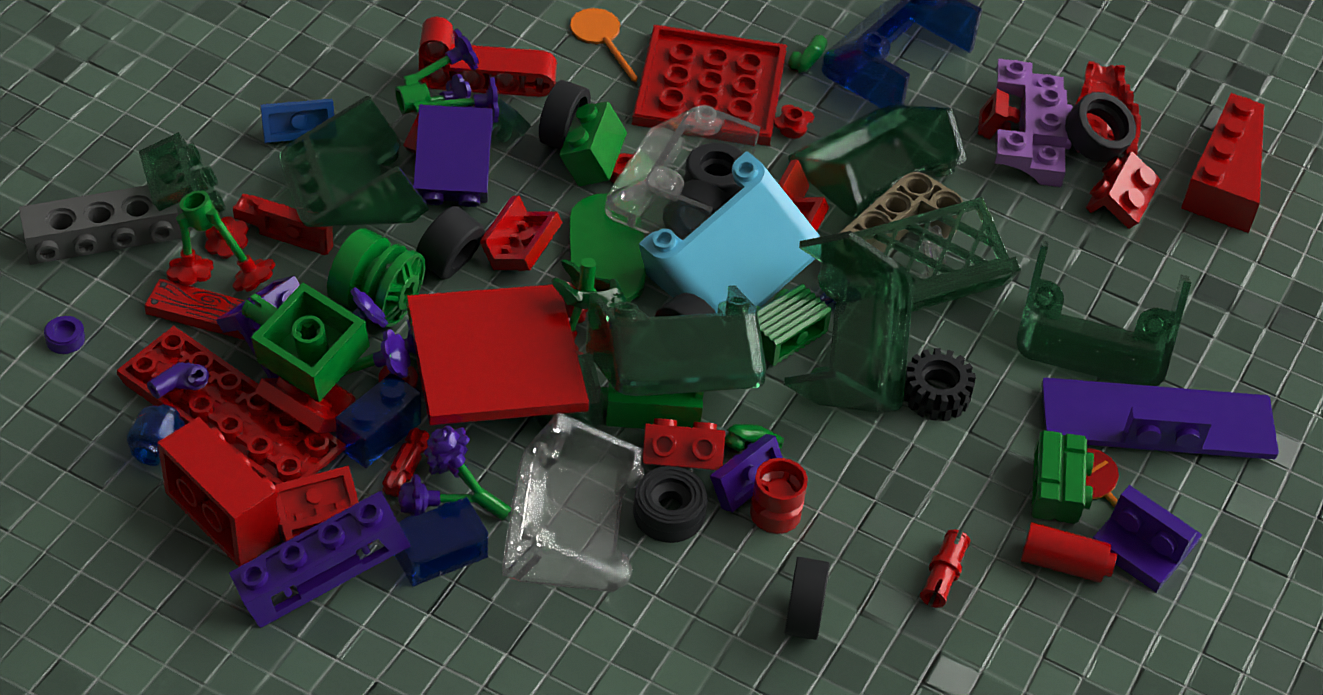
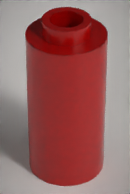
[1021,522,1117,583]

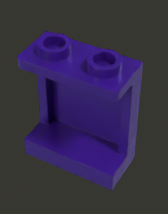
[414,104,493,207]

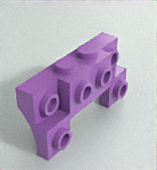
[995,59,1073,187]

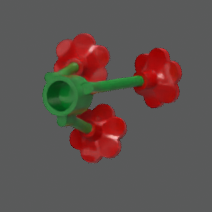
[166,190,276,292]

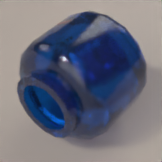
[127,405,185,466]

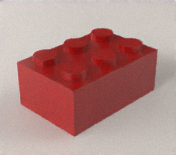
[158,417,281,567]

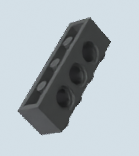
[19,181,181,265]

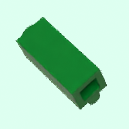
[599,371,704,429]

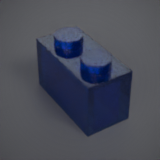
[335,373,421,468]
[395,497,488,587]

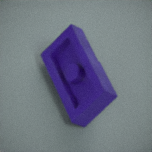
[710,434,783,512]

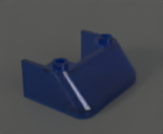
[822,0,983,118]

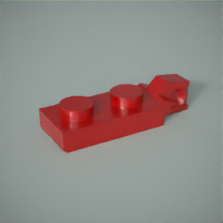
[233,194,333,255]

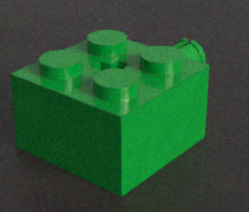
[242,282,370,402]

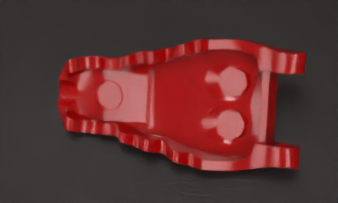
[1075,61,1141,156]

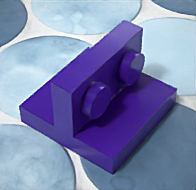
[1092,485,1202,593]

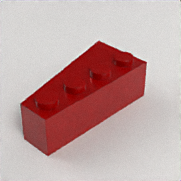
[1181,93,1264,233]

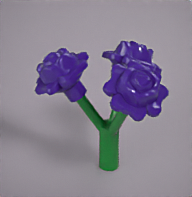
[398,425,512,523]

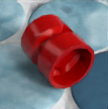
[750,458,808,534]

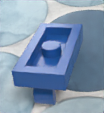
[260,99,336,143]

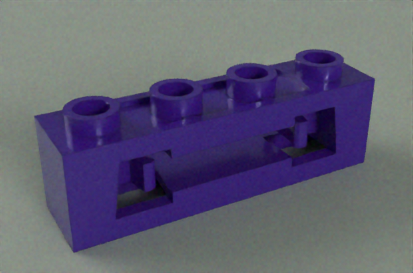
[229,491,411,628]

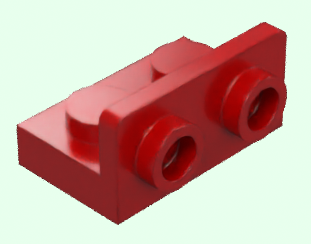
[255,376,356,433]

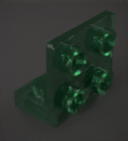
[139,132,226,219]

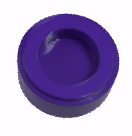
[44,316,85,354]

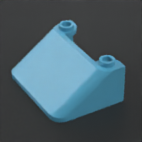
[639,151,822,333]

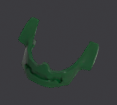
[551,259,627,313]

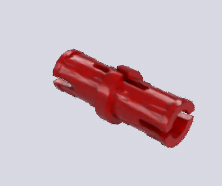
[920,529,970,608]

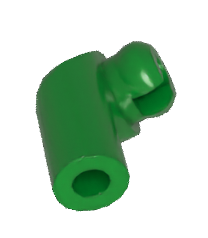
[788,35,828,73]
[724,424,784,452]

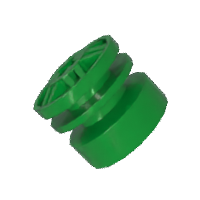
[327,228,426,327]

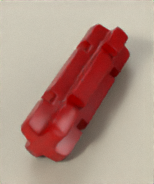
[382,428,430,498]

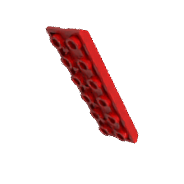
[117,325,346,485]

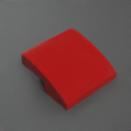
[274,465,373,544]

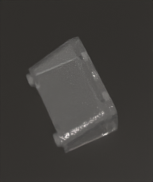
[502,412,644,592]

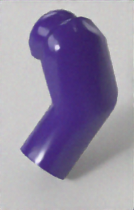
[147,362,209,399]

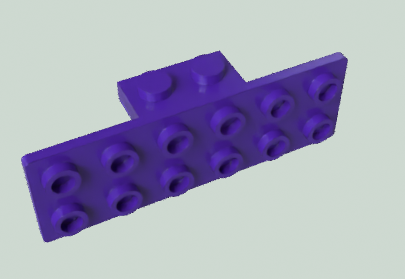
[1041,378,1279,460]

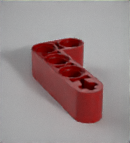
[419,17,557,97]

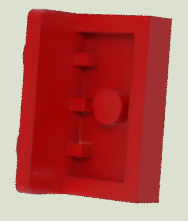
[1086,151,1161,229]
[480,196,563,271]
[642,419,726,471]

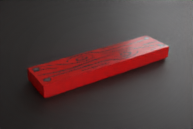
[144,278,245,340]

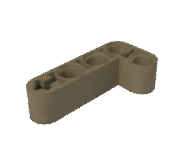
[832,172,963,278]

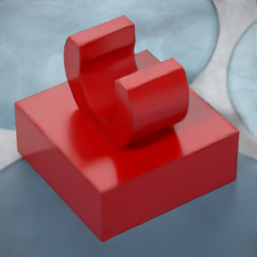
[978,89,1020,139]

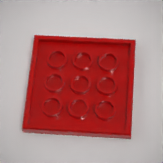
[632,25,787,146]
[406,284,589,425]

